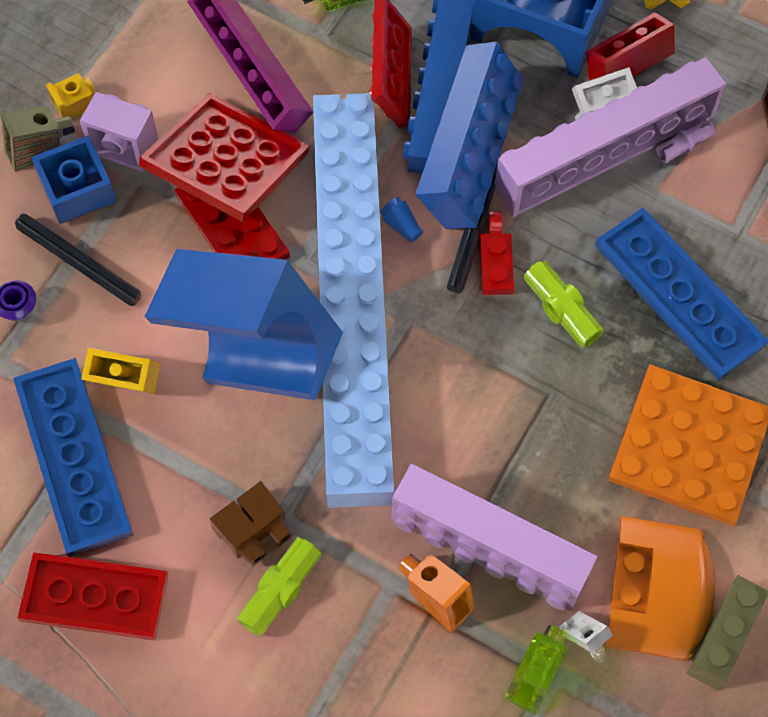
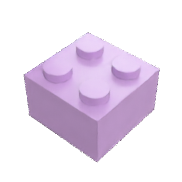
[80,92,158,172]

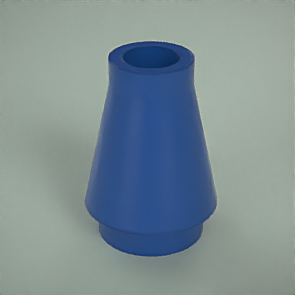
[380,197,424,243]

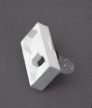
[558,611,613,663]

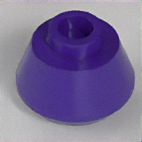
[0,280,37,322]

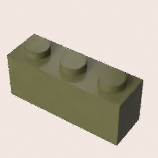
[686,575,768,691]

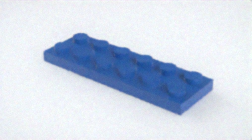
[595,208,768,381]
[13,358,133,557]

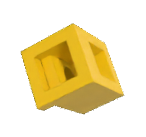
[46,73,96,119]

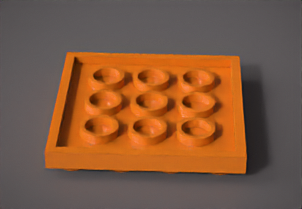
[607,364,768,527]

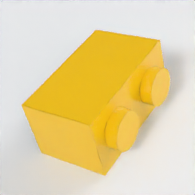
[81,348,161,395]

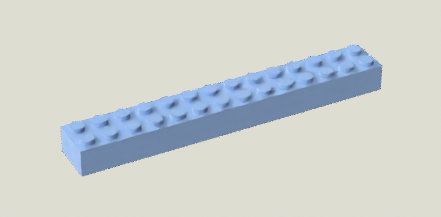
[313,93,394,508]

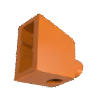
[399,554,475,633]

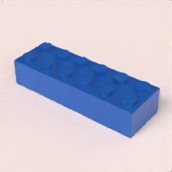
[415,42,524,229]

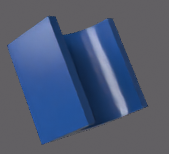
[470,0,613,78]
[144,249,343,400]

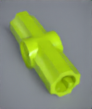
[523,260,604,348]
[237,537,322,637]

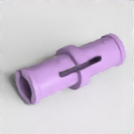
[656,119,715,164]

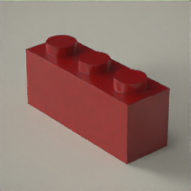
[586,12,675,81]

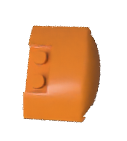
[605,516,716,661]

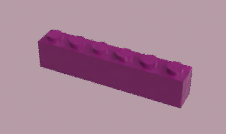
[187,0,314,133]

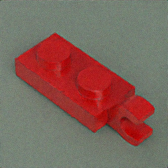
[480,211,515,295]

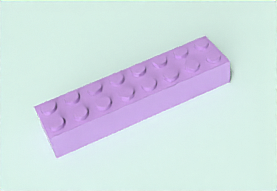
[494,57,726,217]

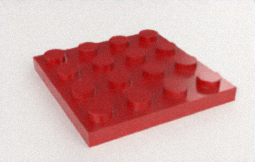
[139,93,310,222]

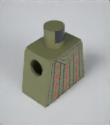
[1,106,75,172]

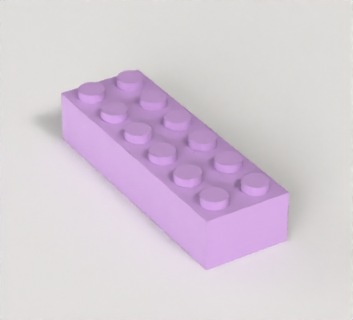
[391,463,598,611]

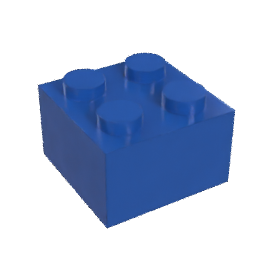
[31,135,117,224]

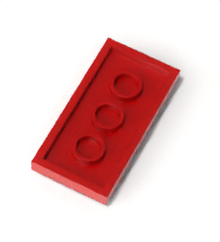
[369,0,412,128]
[174,187,290,260]
[17,552,169,641]

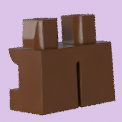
[209,481,292,566]

